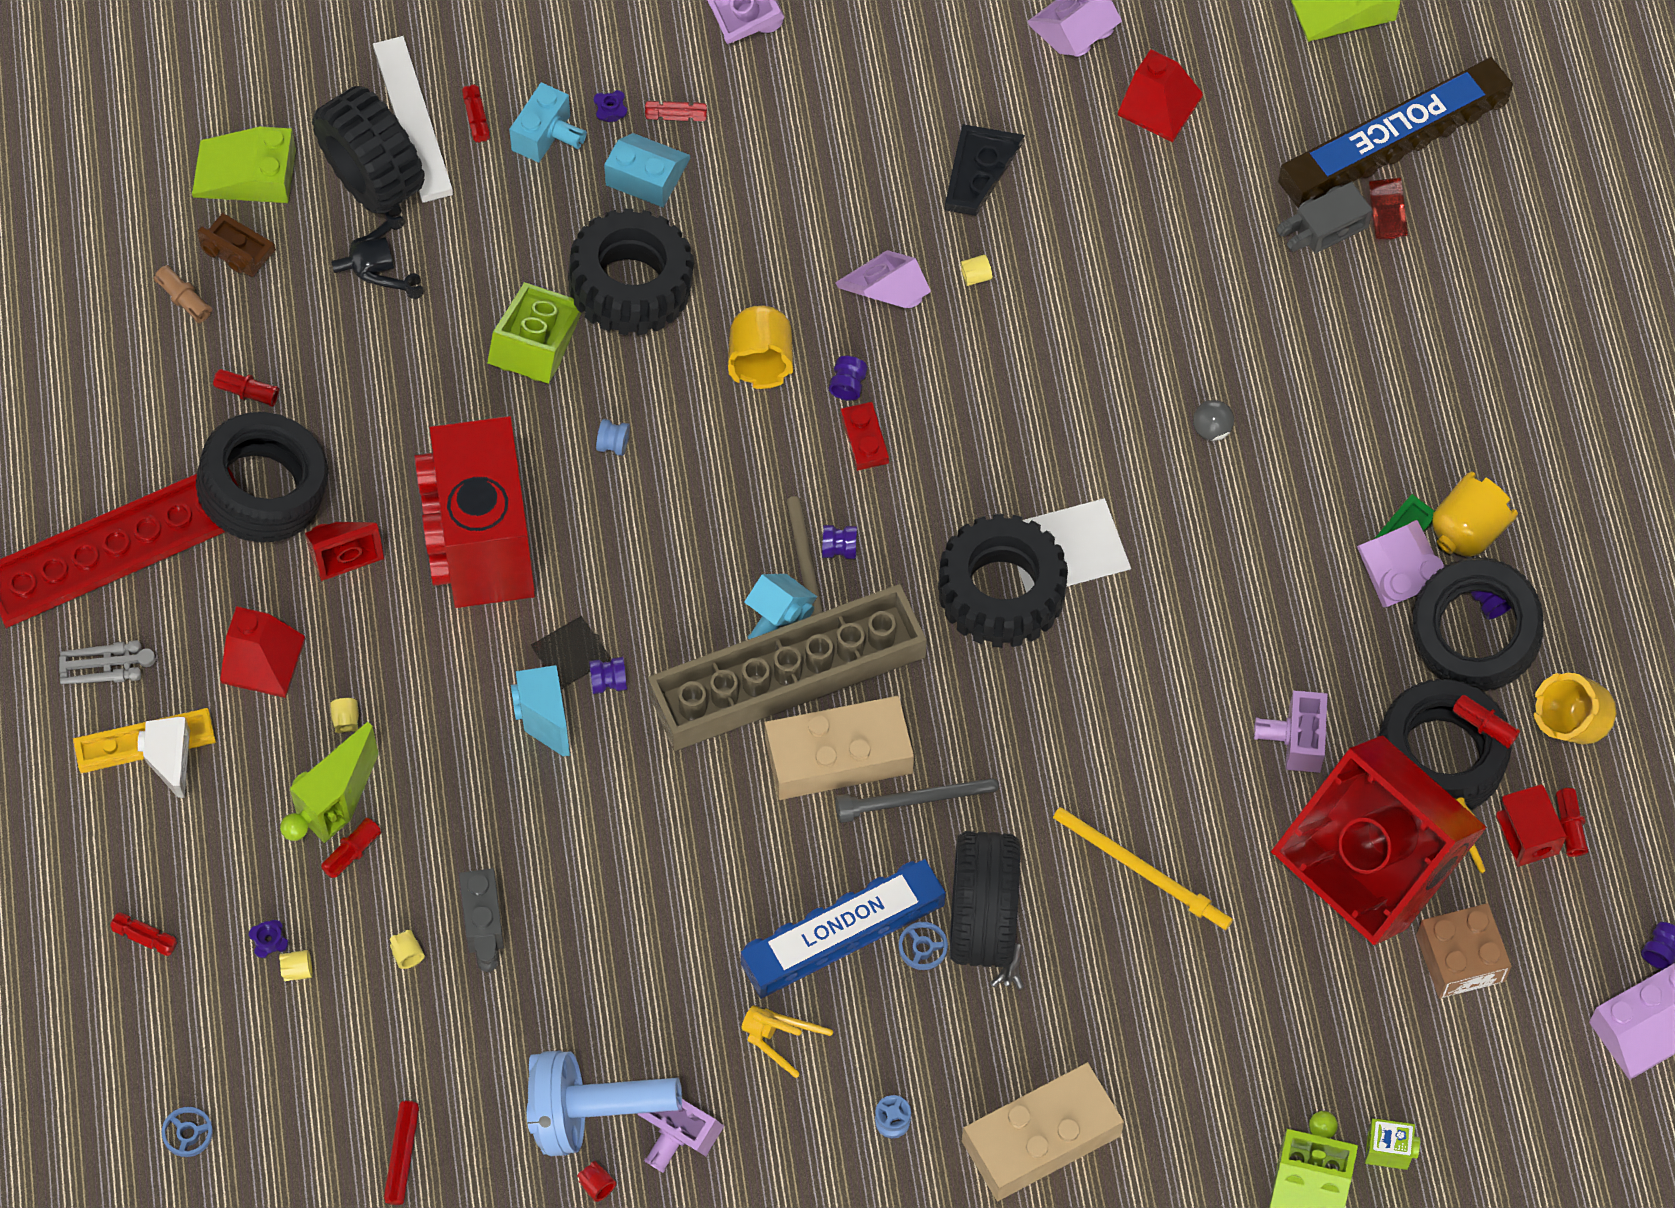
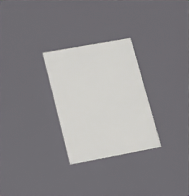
[1017,498,1131,593]

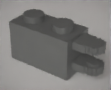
[1276,182,1373,254]
[459,868,504,973]

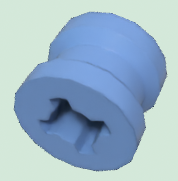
[596,419,630,456]
[875,1095,911,1138]

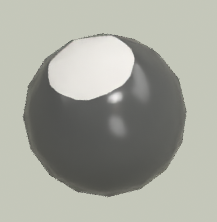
[1193,400,1234,441]

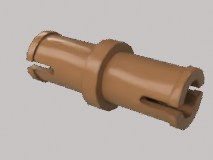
[153,265,212,323]

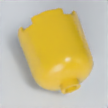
[728,306,793,389]
[1432,472,1518,557]
[1534,672,1617,745]

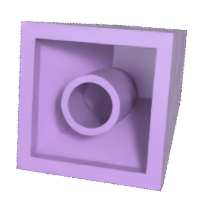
[835,250,931,308]

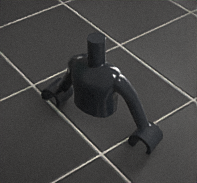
[331,205,423,299]

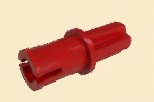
[213,369,280,407]
[1453,695,1521,749]
[1556,787,1588,857]
[321,818,381,878]

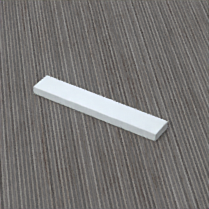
[373,36,453,203]

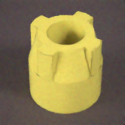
[960,255,992,286]
[330,698,359,733]
[390,930,425,969]
[279,950,313,981]

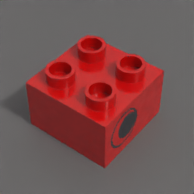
[414,416,535,608]
[1271,735,1487,946]

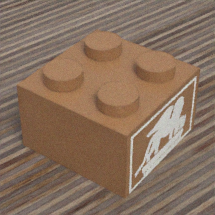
[1416,903,1512,999]

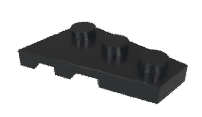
[945,124,1025,216]

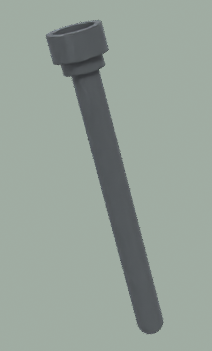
[835,778,999,823]

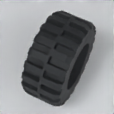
[312,86,425,213]
[568,209,694,335]
[938,514,1068,648]

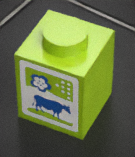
[1365,1118,1420,1170]

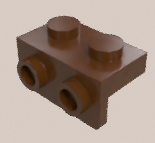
[197,213,276,278]

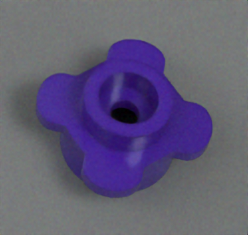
[594,90,627,122]
[249,920,288,958]

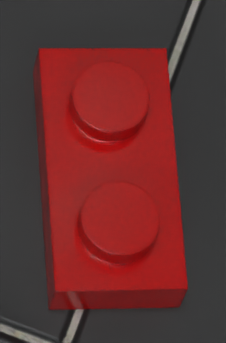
[840,402,889,471]

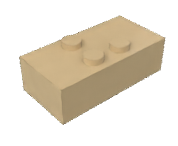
[765,696,914,800]
[962,1062,1124,1202]

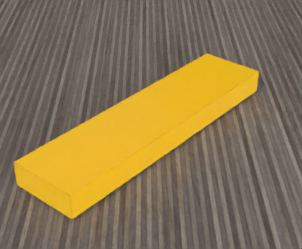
[73,708,216,774]

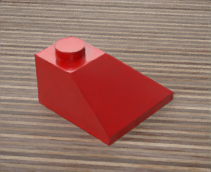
[1118,49,1203,143]
[305,522,384,581]
[220,606,306,698]

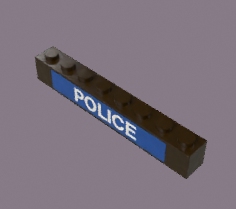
[1278,56,1513,208]

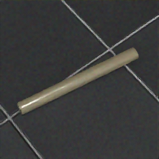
[787,496,823,617]

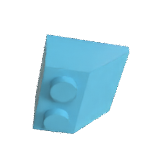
[604,133,690,208]
[511,665,570,756]

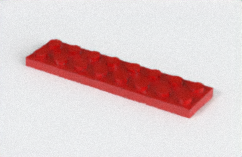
[0,467,239,628]

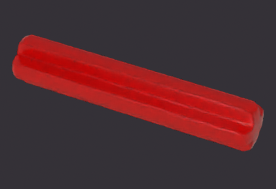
[384,1100,419,1205]

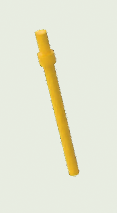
[1053,807,1233,931]

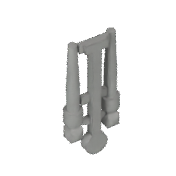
[59,640,156,684]

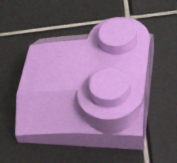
[707,0,785,44]
[1357,520,1444,608]

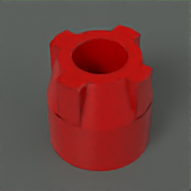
[577,1161,616,1202]

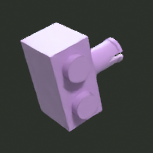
[1254,690,1328,773]
[638,1099,724,1173]

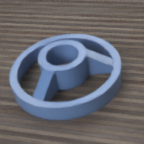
[899,922,948,970]
[162,1107,213,1157]

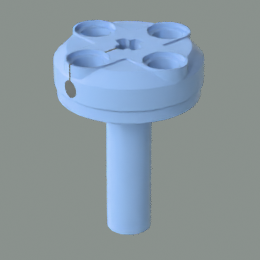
[527,1050,682,1156]

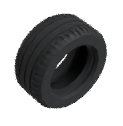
[196,412,329,543]
[1413,557,1544,691]
[1379,679,1512,810]
[950,831,1020,967]

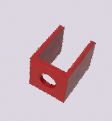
[1495,784,1567,867]

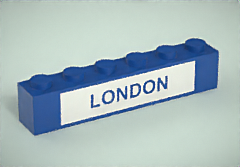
[740,859,946,999]

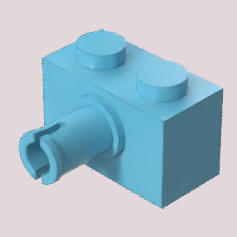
[509,82,587,163]
[744,574,817,639]

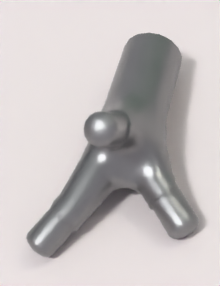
[990,943,1024,990]

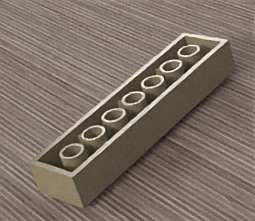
[648,584,927,751]

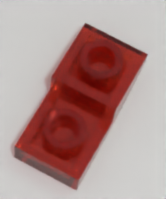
[1369,178,1408,239]

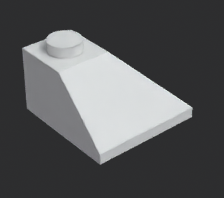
[138,717,190,798]

